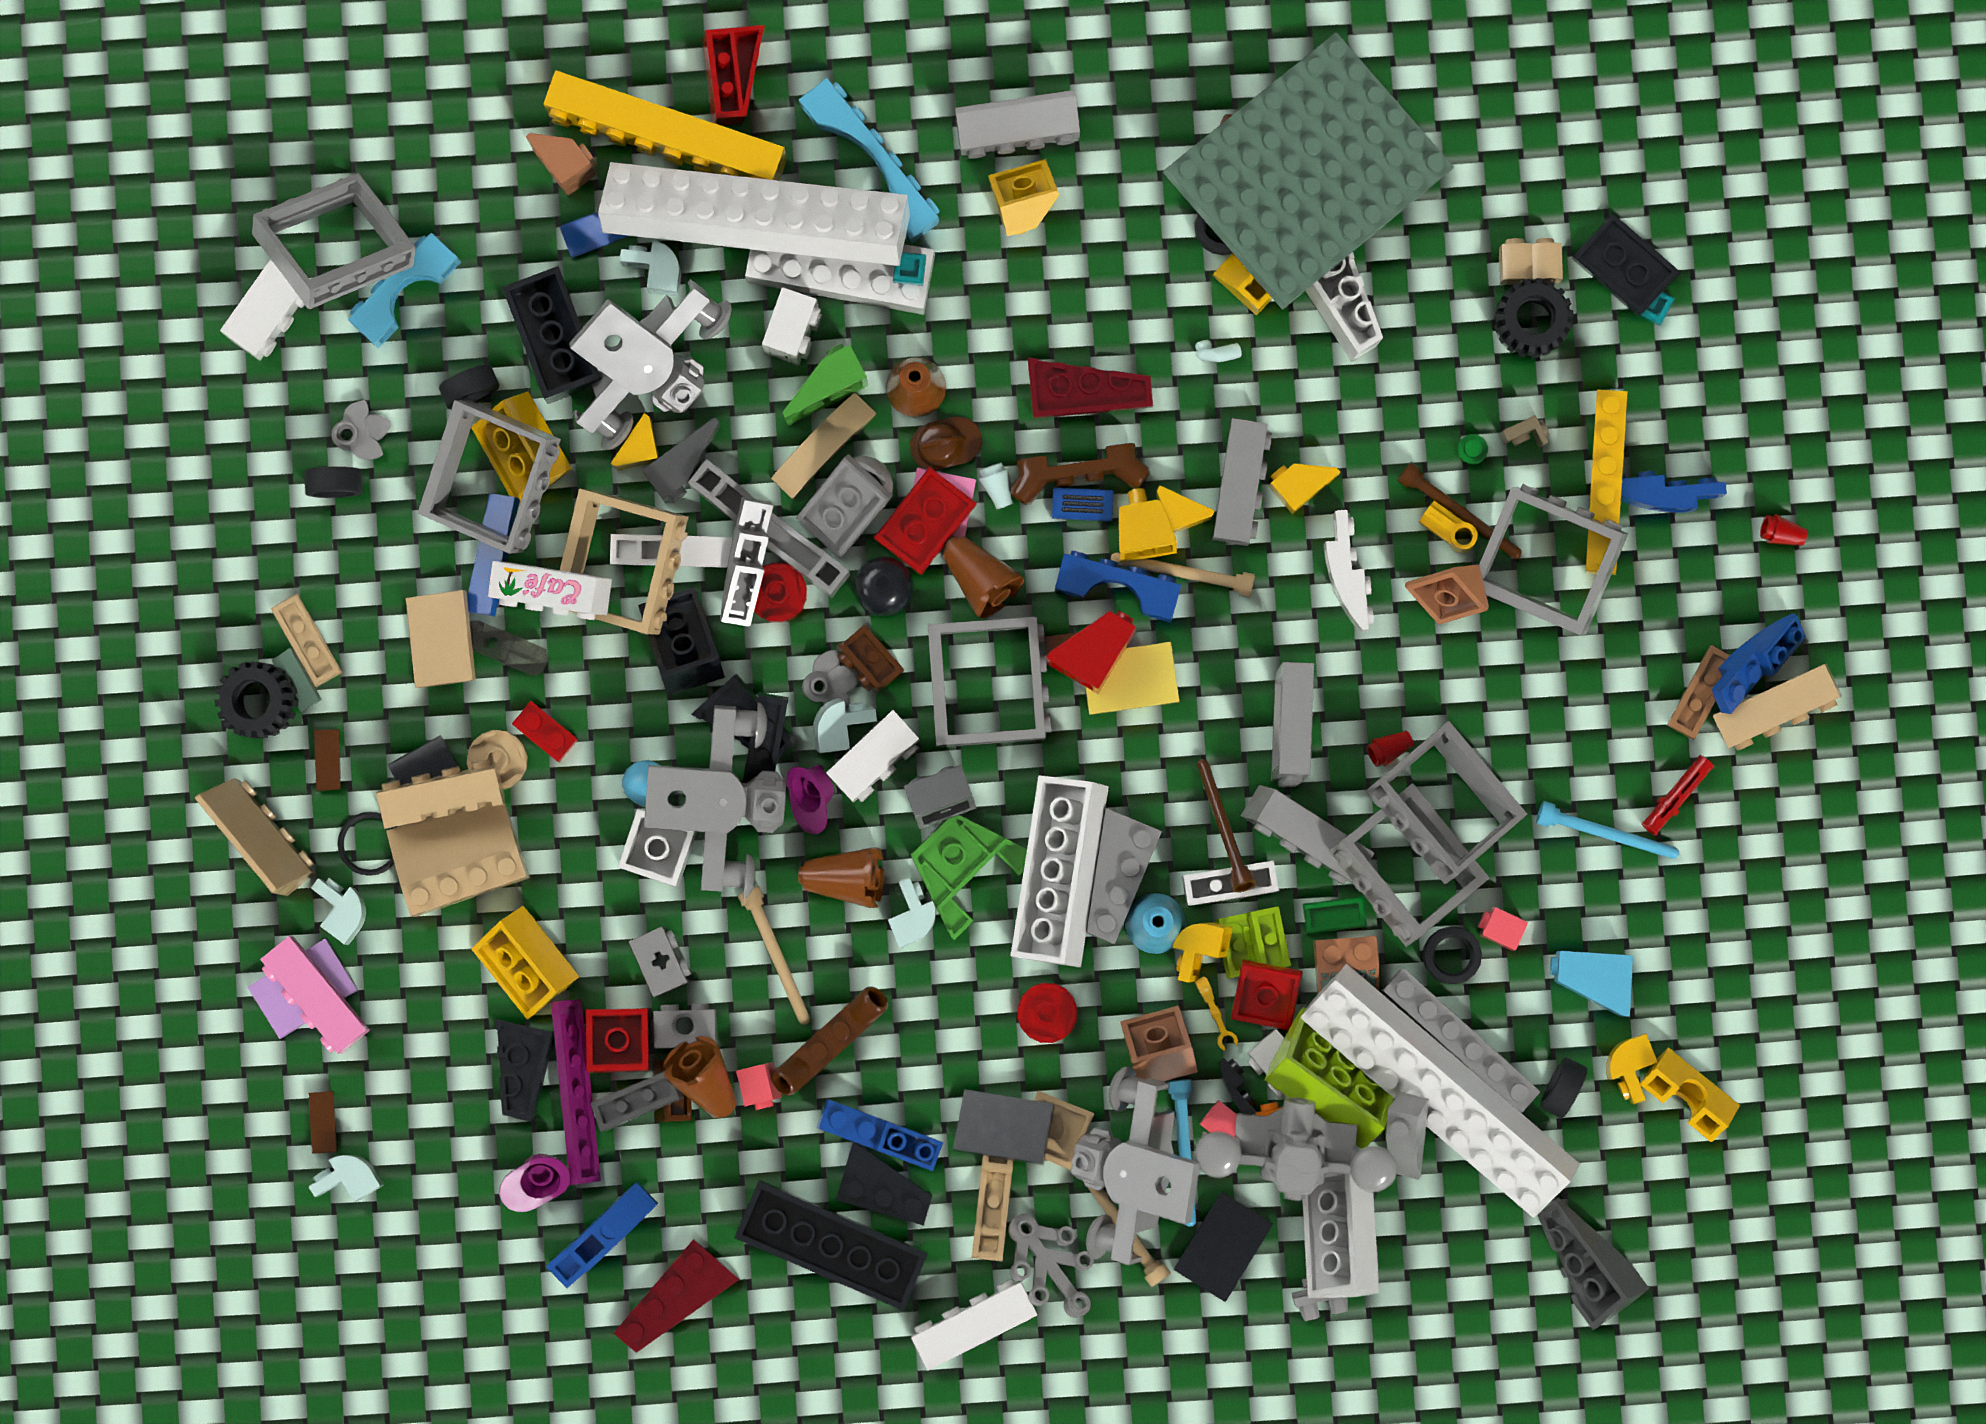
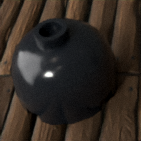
[854,556,914,617]

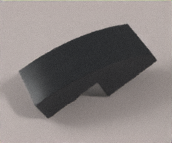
[1218,1058,1257,1115]

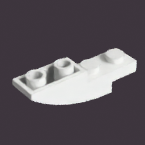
[1323,510,1374,633]
[610,534,733,567]

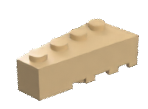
[1713,663,1842,751]
[376,759,505,829]

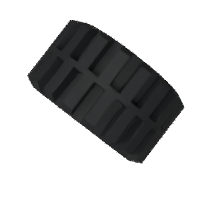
[1494,278,1574,358]
[215,662,299,738]

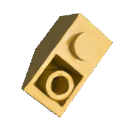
[1212,253,1273,316]

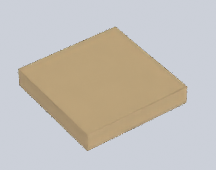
[1034,1090,1094,1170]

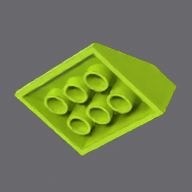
[1265,1007,1394,1149]

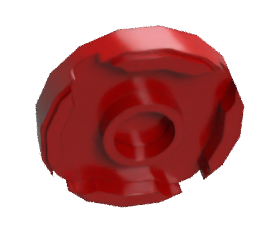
[754,562,807,623]
[1017,983,1077,1043]

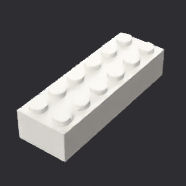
[745,244,935,315]
[1011,776,1108,967]

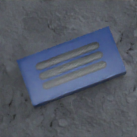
[1052,488,1114,522]

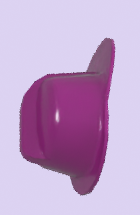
[786,765,834,834]
[499,1153,570,1212]

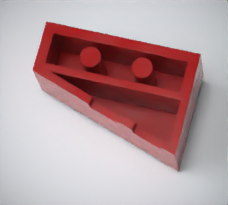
[702,25,765,126]

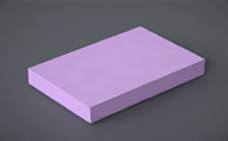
[248,938,358,1039]

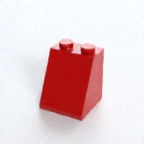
[1046,610,1136,694]

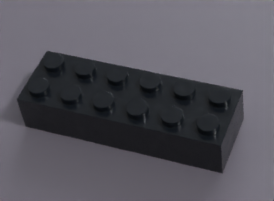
[734,1180,928,1311]

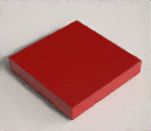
[1231,959,1302,1030]

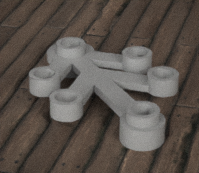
[1009,1214,1094,1318]

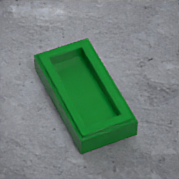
[1302,896,1367,934]

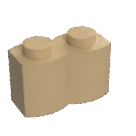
[1499,238,1563,285]

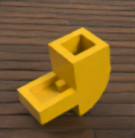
[1172,922,1233,983]
[1606,1034,1657,1104]

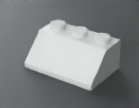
[220,259,305,360]
[826,710,919,803]

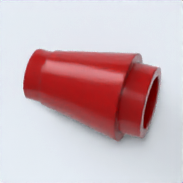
[1760,514,1808,546]
[1367,730,1414,767]

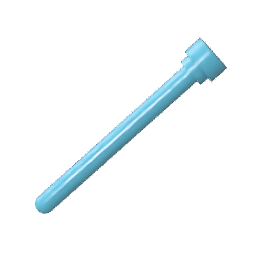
[1536,801,1679,859]
[1167,1079,1196,1227]

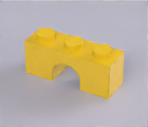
[1640,1047,1740,1142]

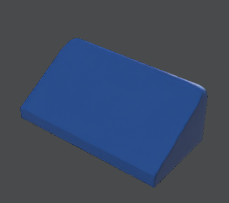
[559,212,628,258]

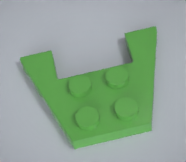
[910,815,1027,940]

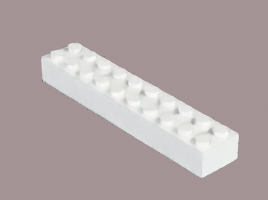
[598,162,910,266]
[1300,964,1580,1218]

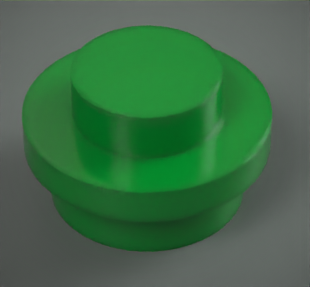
[1457,434,1488,465]

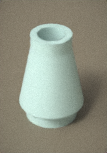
[979,462,1013,509]

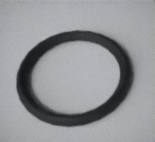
[338,812,397,876]

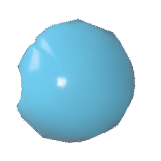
[622,760,661,808]

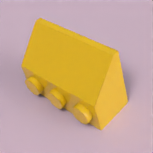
[471,391,572,503]
[472,906,580,1020]

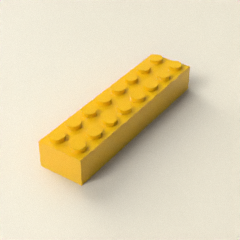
[543,70,787,181]

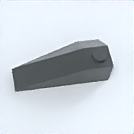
[1538,1198,1649,1330]

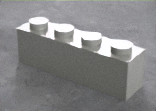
[1212,418,1272,546]

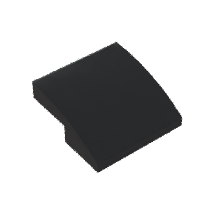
[388,735,461,785]

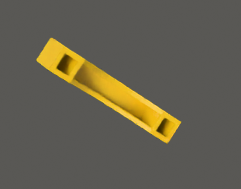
[1586,390,1628,575]

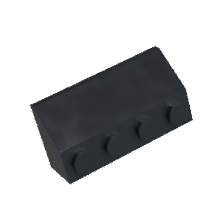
[502,266,601,404]

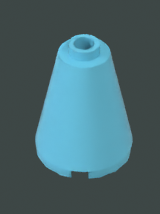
[1125,893,1186,954]

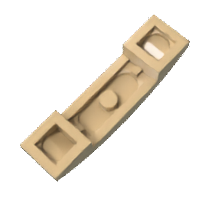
[771,393,876,500]
[972,1156,1013,1261]

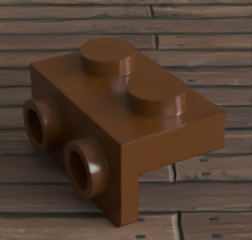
[837,624,904,695]

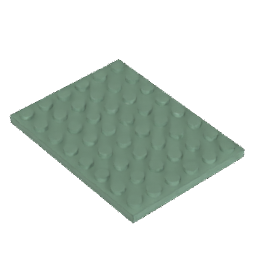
[1163,32,1454,310]

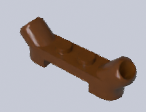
[1010,443,1150,505]
[771,986,888,1096]

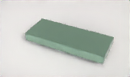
[272,648,322,712]

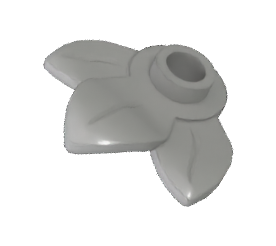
[331,400,391,460]
[802,650,860,709]

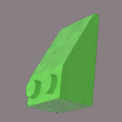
[783,344,868,426]

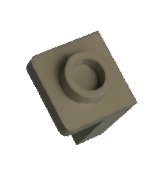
[1499,415,1550,448]

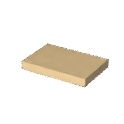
[406,590,476,688]

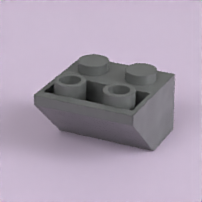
[904,765,977,829]

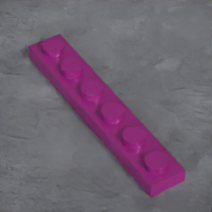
[551,999,601,1185]

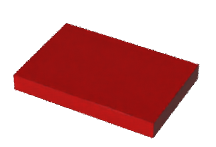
[873,466,977,575]

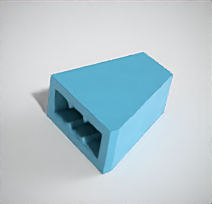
[1550,951,1633,1017]

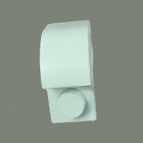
[620,241,681,296]
[813,698,877,753]
[311,878,366,945]
[888,878,936,948]
[309,1155,384,1202]

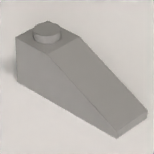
[1386,1092,1429,1180]

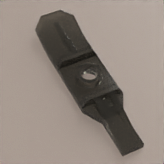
[470,620,549,676]

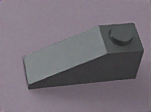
[642,417,720,503]

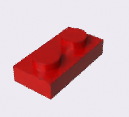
[512,701,578,763]

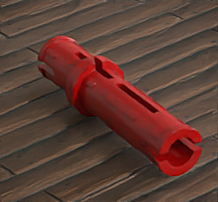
[1641,755,1714,836]

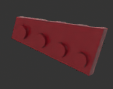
[1027,358,1153,419]

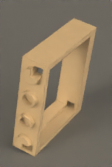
[560,489,688,634]

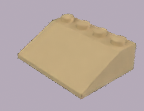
[195,778,315,896]
[386,800,530,917]

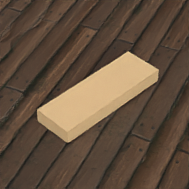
[271,594,343,687]

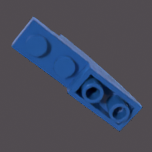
[1621,471,1727,513]
[1711,614,1806,714]
[816,1099,944,1171]
[546,1181,658,1289]

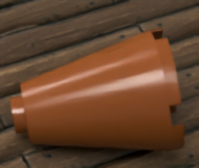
[886,357,946,418]
[943,536,1024,619]
[798,847,884,908]
[664,1036,737,1118]

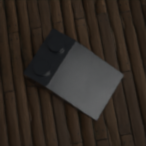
[638,587,725,696]

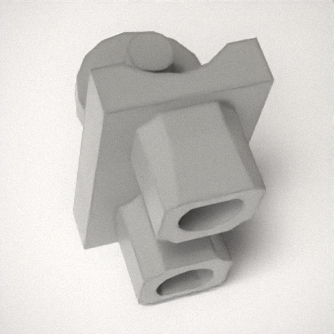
[1292,1279,1348,1321]

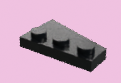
[691,673,797,758]
[495,1019,554,1122]
[836,1142,932,1226]

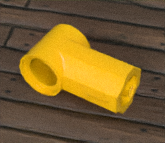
[1419,501,1477,554]

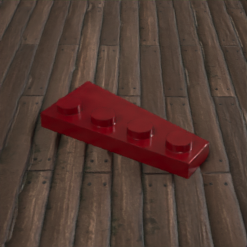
[613,1239,740,1353]

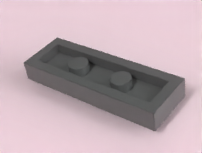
[590,1071,684,1132]

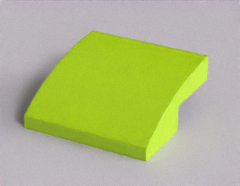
[1215,906,1291,979]

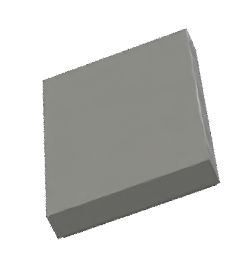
[796,454,893,559]

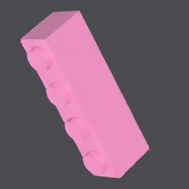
[260,936,370,1054]

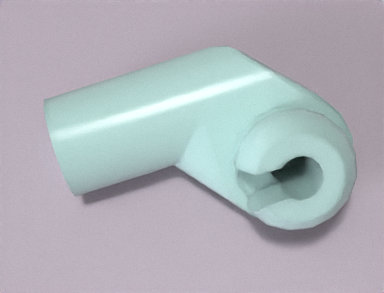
[1195,340,1241,362]

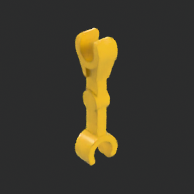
[1195,977,1238,1051]

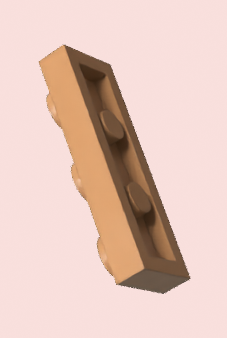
[1667,645,1730,740]

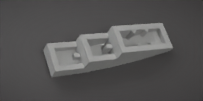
[720,497,773,627]

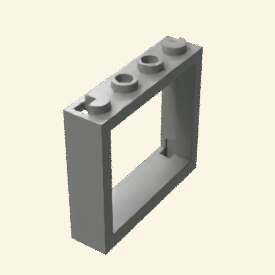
[252,173,416,309]
[418,400,561,554]
[1479,484,1629,636]
[928,617,1051,747]
[1271,662,1314,788]
[1366,721,1527,884]
[1329,783,1489,947]

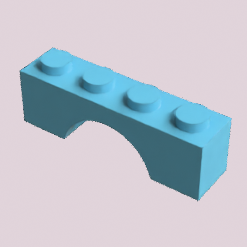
[348,233,461,349]

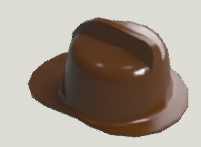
[910,417,982,470]

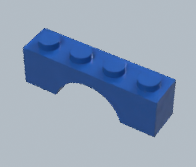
[1054,550,1181,623]

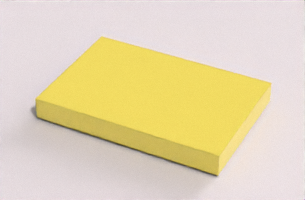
[1085,642,1179,715]

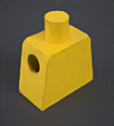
[1119,488,1177,563]

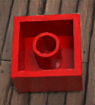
[586,1008,649,1073]

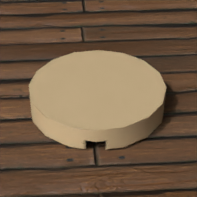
[467,730,528,790]

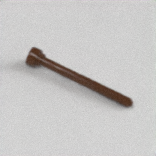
[1397,462,1522,559]
[1197,759,1257,892]

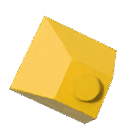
[988,159,1059,236]

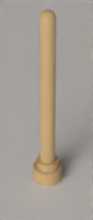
[1111,552,1255,598]
[737,886,810,1025]
[1088,1188,1171,1287]

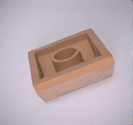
[1405,564,1489,625]

